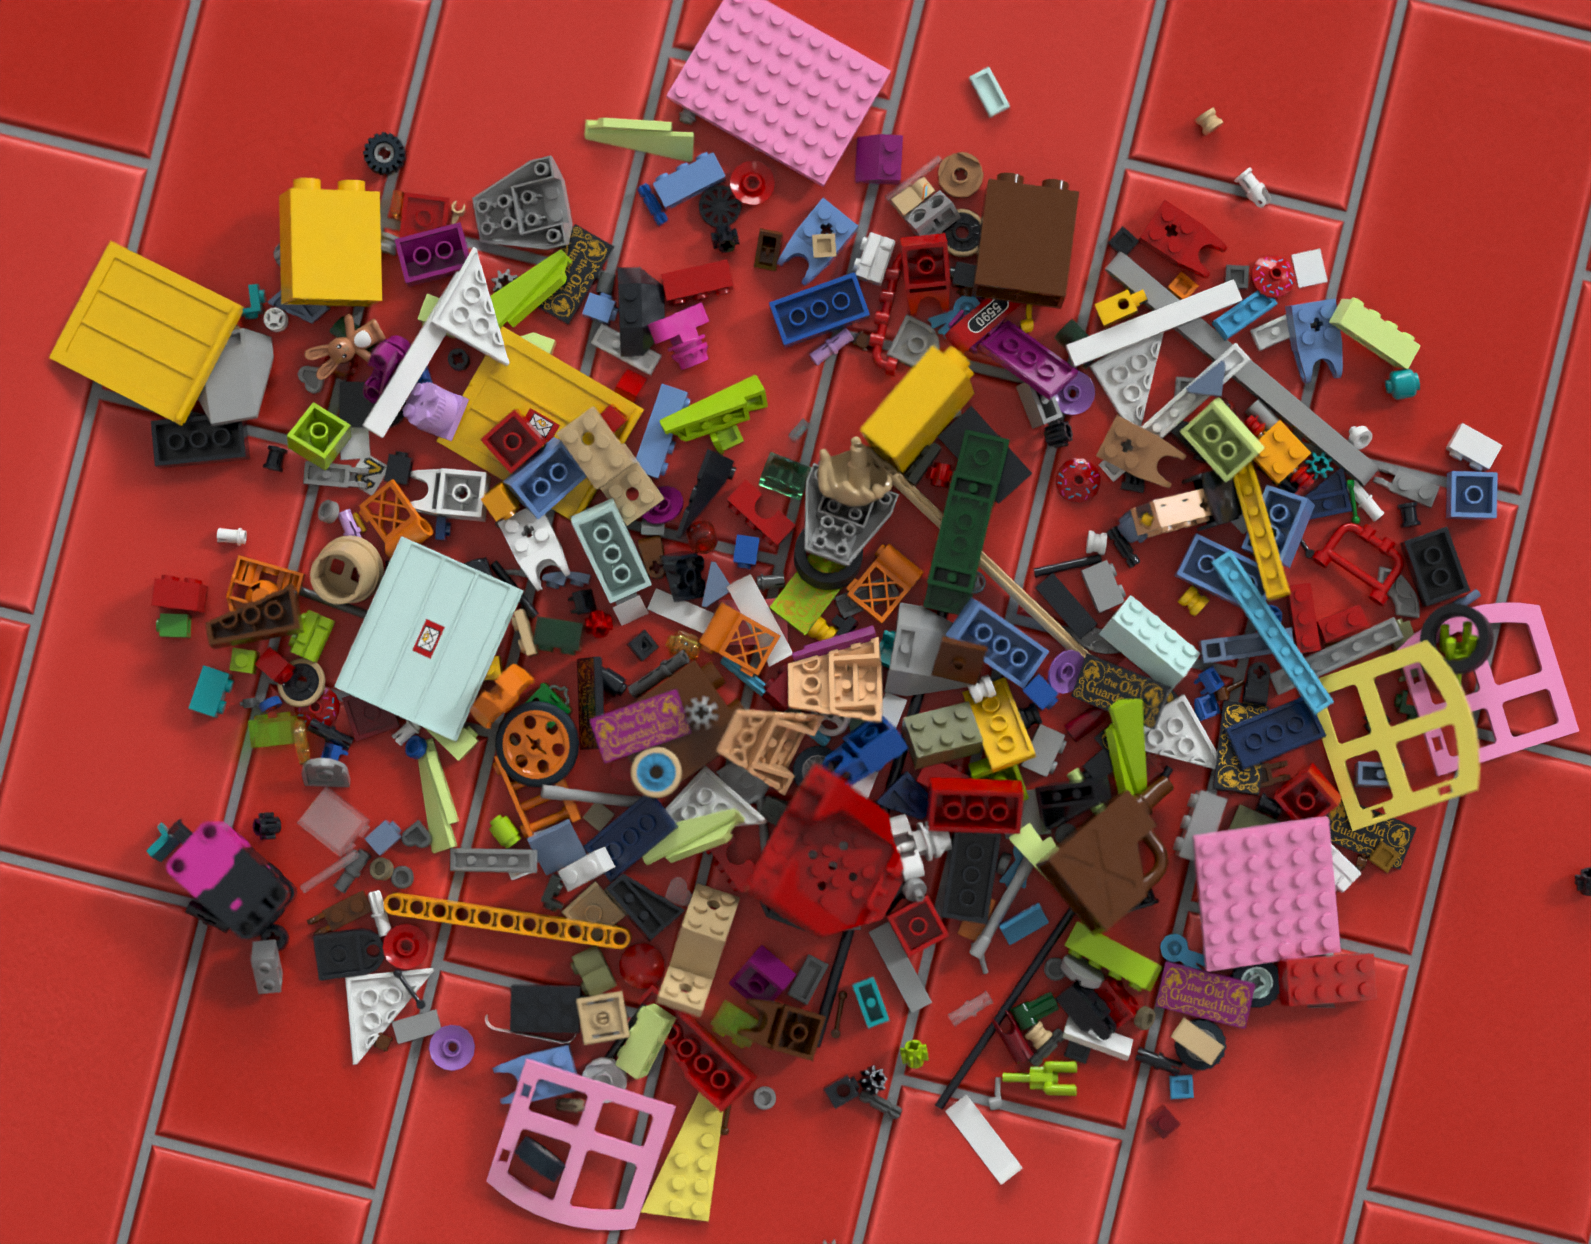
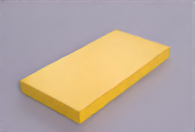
[962,677,1036,773]

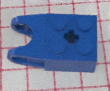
[822,715,908,786]

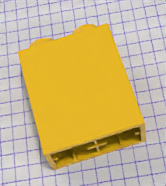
[279,178,382,307]
[860,345,975,476]

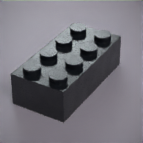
[151,415,250,469]
[941,832,1001,924]

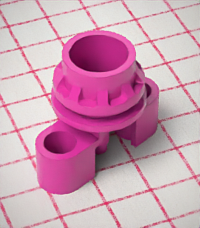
[648,302,709,370]

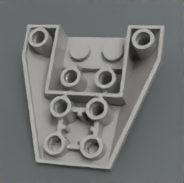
[472,156,573,250]
[198,328,274,426]
[805,463,899,567]
[884,602,980,696]

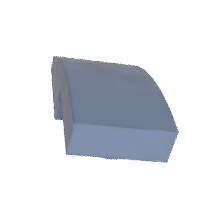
[542,572,592,590]

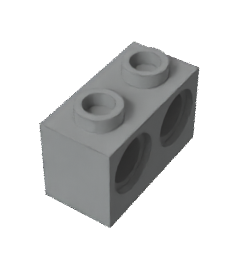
[904,190,961,236]
[251,940,283,994]

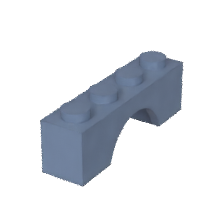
[1198,628,1293,664]

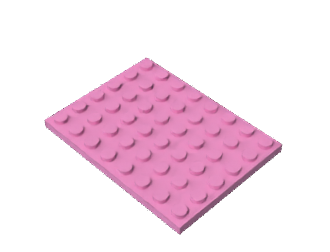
[666,0,891,187]

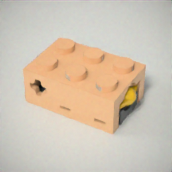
[1130,489,1212,538]

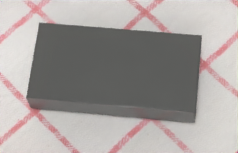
[787,954,829,1005]

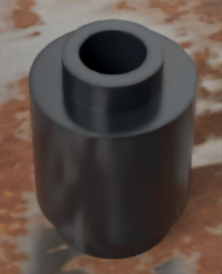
[602,666,628,698]

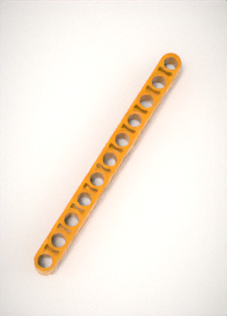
[383,892,632,949]

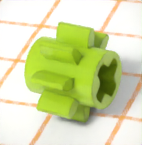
[900,1040,929,1068]

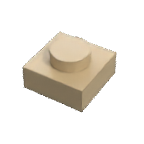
[812,233,836,258]

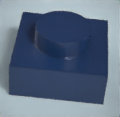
[435,516,452,541]

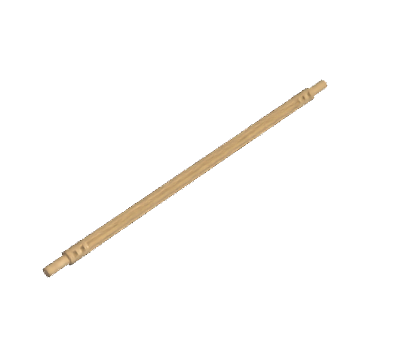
[868,446,1090,659]

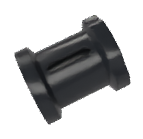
[448,349,470,371]
[263,445,288,472]
[1397,502,1421,528]
[1255,792,1282,820]

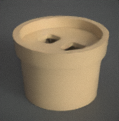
[310,535,384,604]

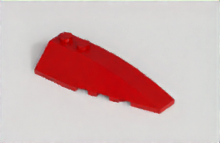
[638,984,757,1112]

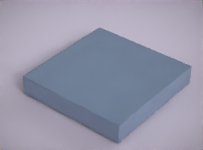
[527,819,587,876]

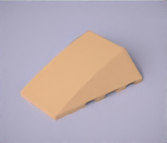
[788,637,883,723]
[717,710,824,796]

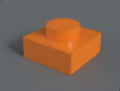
[1167,272,1198,300]

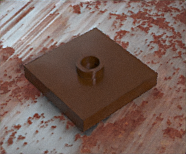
[931,636,987,686]

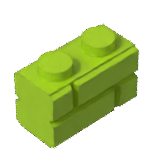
[288,610,336,663]

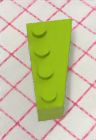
[1064,921,1164,992]

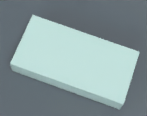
[969,67,1010,118]

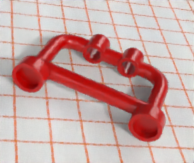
[1311,523,1404,607]

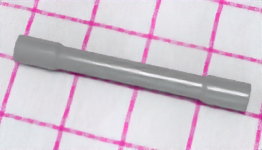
[541,785,643,807]
[969,856,1034,959]

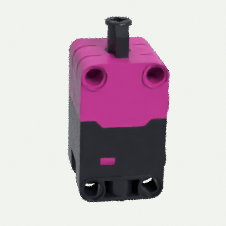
[167,819,297,939]

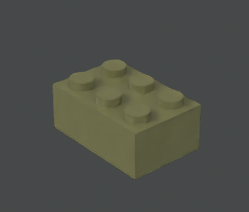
[901,701,983,769]

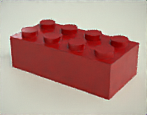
[927,777,1024,834]
[1277,953,1377,1006]

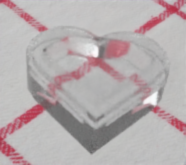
[665,877,692,906]

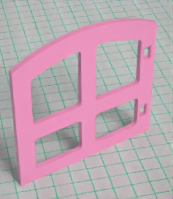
[1397,603,1579,776]
[486,1058,676,1230]

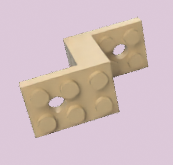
[657,883,740,1017]

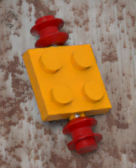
[1243,415,1314,490]

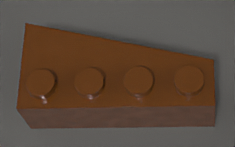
[205,584,304,649]

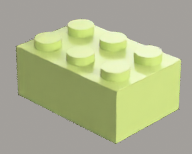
[1180,397,1265,482]

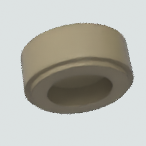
[370,857,394,881]
[1134,1006,1156,1030]

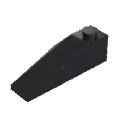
[676,449,737,539]

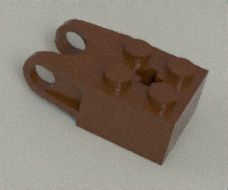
[737,998,826,1061]

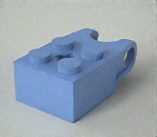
[777,198,858,286]
[1285,298,1343,384]
[492,1043,577,1104]

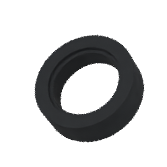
[794,528,863,590]
[1420,603,1494,674]

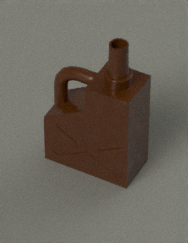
[1035,776,1174,935]

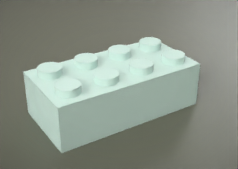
[571,498,652,603]
[1099,595,1201,692]

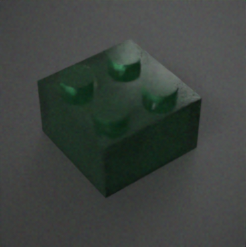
[533,616,586,656]

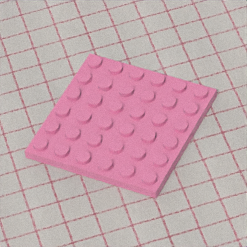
[1192,816,1341,971]

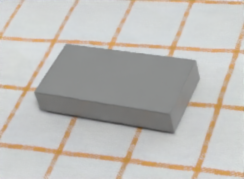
[392,1009,441,1044]

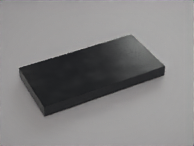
[938,406,1033,504]

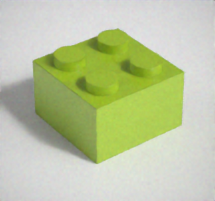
[287,402,352,471]

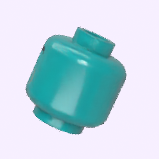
[1385,368,1420,400]

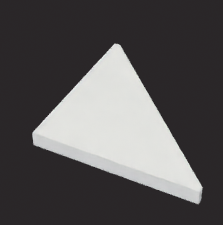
[430,247,509,366]
[1089,332,1164,427]
[1144,694,1217,769]
[665,766,767,827]
[345,968,434,1065]

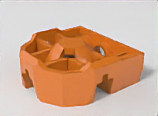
[226,555,306,611]
[469,663,535,729]

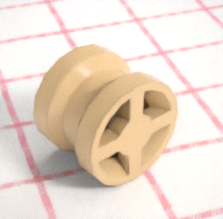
[1195,108,1224,135]
[1024,1021,1052,1050]

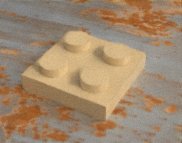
[511,609,539,657]

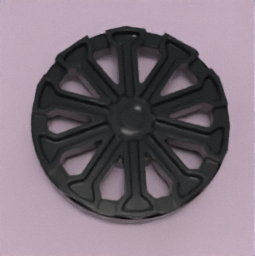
[699,185,741,228]

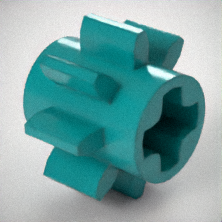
[1304,452,1333,480]

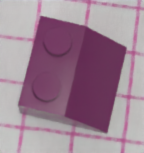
[855,134,903,185]
[728,945,796,1001]

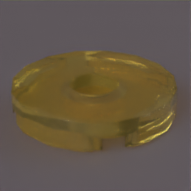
[294,719,310,765]

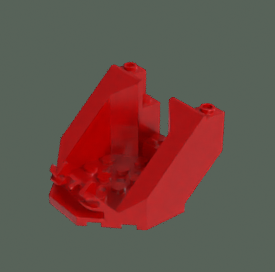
[744,764,904,938]

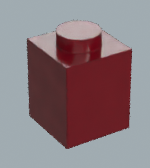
[1146,1105,1181,1139]

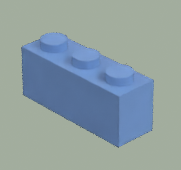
[653,152,726,211]

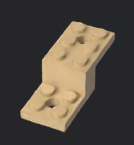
[556,406,665,526]

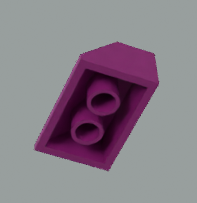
[394,222,470,287]

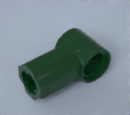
[1010,992,1059,1031]

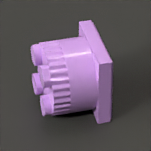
[403,382,469,441]

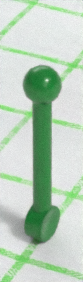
[1347,480,1360,524]

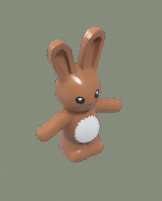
[304,314,386,380]

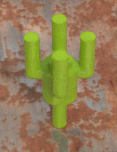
[1439,621,1478,686]
[1003,1061,1077,1096]

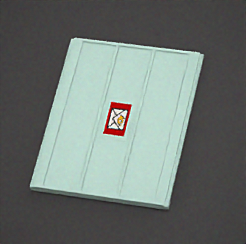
[334,536,524,741]

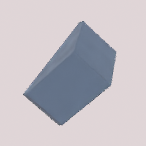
[1186,360,1226,397]
[702,561,730,608]

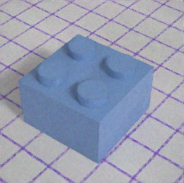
[1446,471,1498,520]

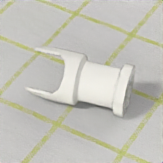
[1234,168,1271,208]

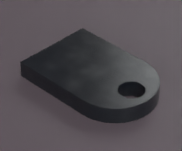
[339,381,407,428]
[313,928,384,981]

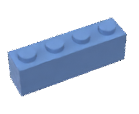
[636,384,691,480]

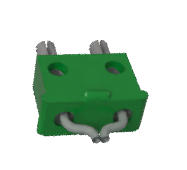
[525,683,572,729]

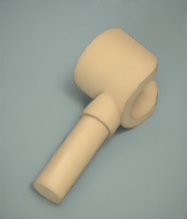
[450,201,466,225]

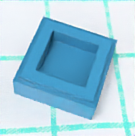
[1169,1074,1194,1099]

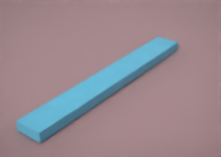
[1211,550,1334,715]

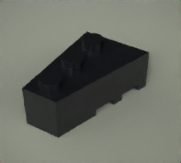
[1035,776,1112,833]
[604,873,685,942]

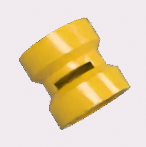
[1177,585,1209,617]
[807,616,838,641]

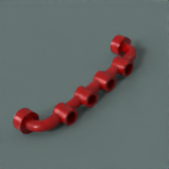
[869,253,902,377]

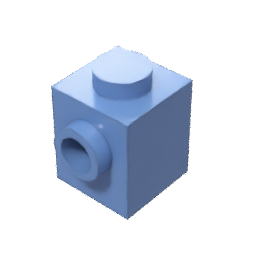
[582,292,619,325]

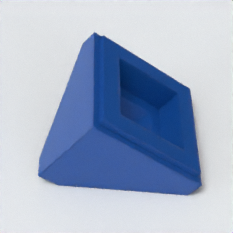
[1194,692,1221,721]

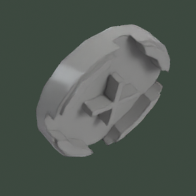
[1060,955,1104,989]

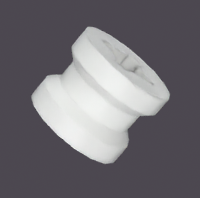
[263,308,289,332]
[1086,531,1107,555]

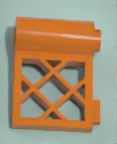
[359,479,433,559]
[846,544,924,624]
[699,602,781,677]

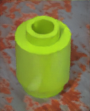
[489,815,522,849]

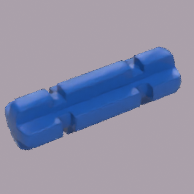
[637,183,668,226]

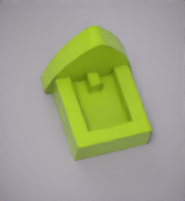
[709,425,744,455]

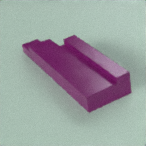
[792,626,876,662]

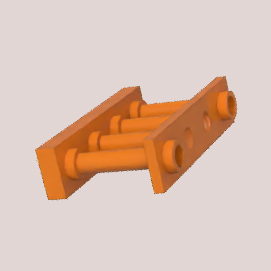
[493,739,582,838]

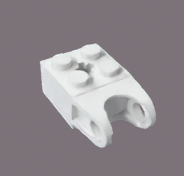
[410,468,491,522]
[498,508,570,591]

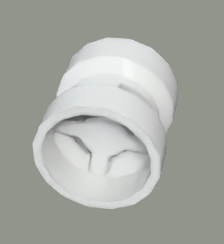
[967,675,996,704]

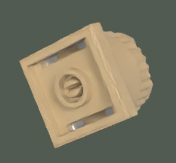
[576,991,630,1045]

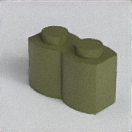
[570,945,617,996]

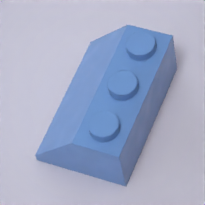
[503,437,587,520]

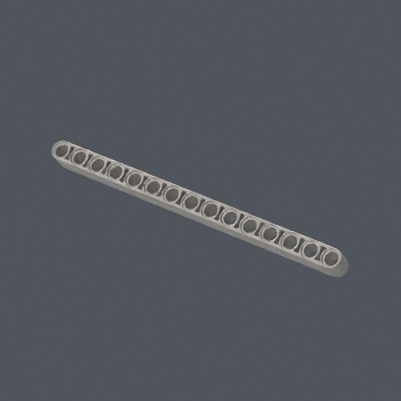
[1105,252,1379,486]

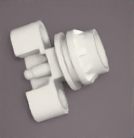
[890,814,952,881]

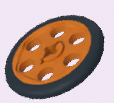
[495,701,579,788]

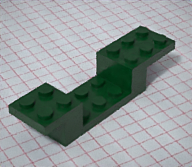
[923,429,1010,615]

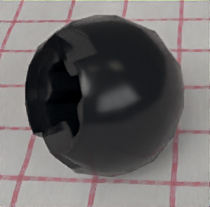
[260,924,289,952]

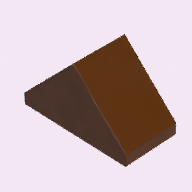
[754,228,783,271]

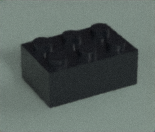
[1400,526,1470,607]
[510,984,582,1033]

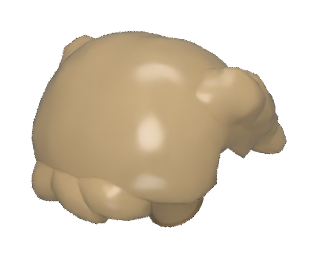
[818,436,892,507]

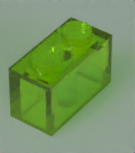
[248,712,300,748]
[710,999,758,1049]

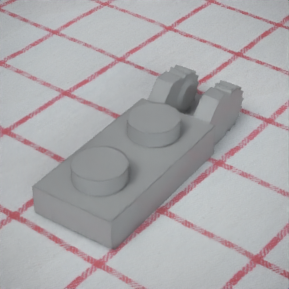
[303,461,369,489]
[1373,464,1440,508]

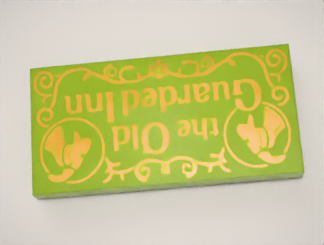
[769,553,846,636]

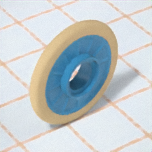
[631,747,682,798]

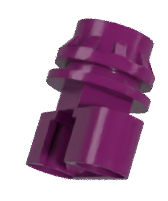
[363,335,411,403]

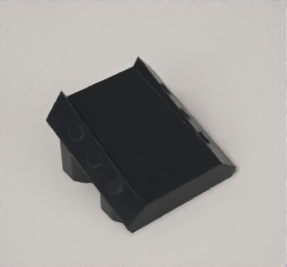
[659,551,705,602]

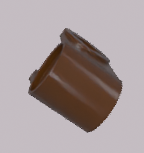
[638,535,666,580]

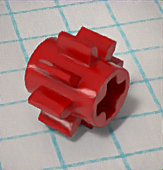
[926,463,953,488]
[584,610,613,638]

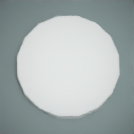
[582,1057,628,1103]

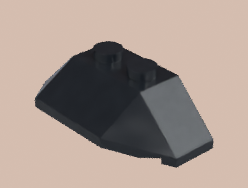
[617,267,665,357]

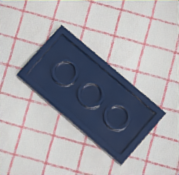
[1223,697,1326,771]
[583,795,678,882]

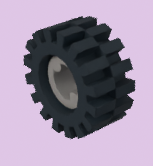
[363,132,406,175]

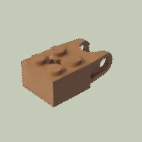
[1096,415,1186,488]

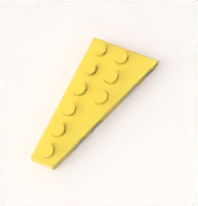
[641,1092,723,1221]

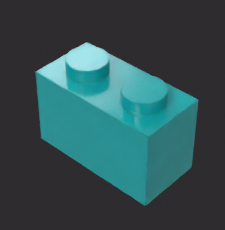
[188,665,234,718]
[852,976,889,1028]

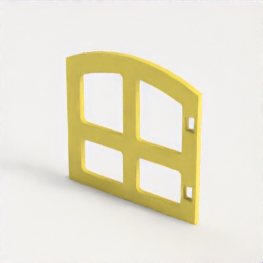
[1317,641,1480,831]

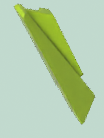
[490,249,572,328]
[660,375,768,442]
[1105,699,1147,795]

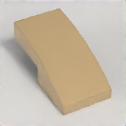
[1170,1018,1224,1065]

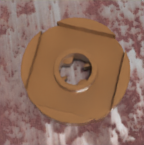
[938,152,983,198]

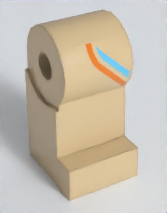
[891,177,935,219]

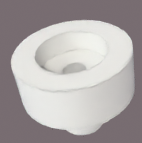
[1348,426,1372,450]

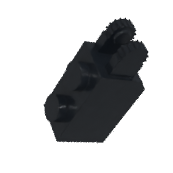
[1055,979,1117,1041]

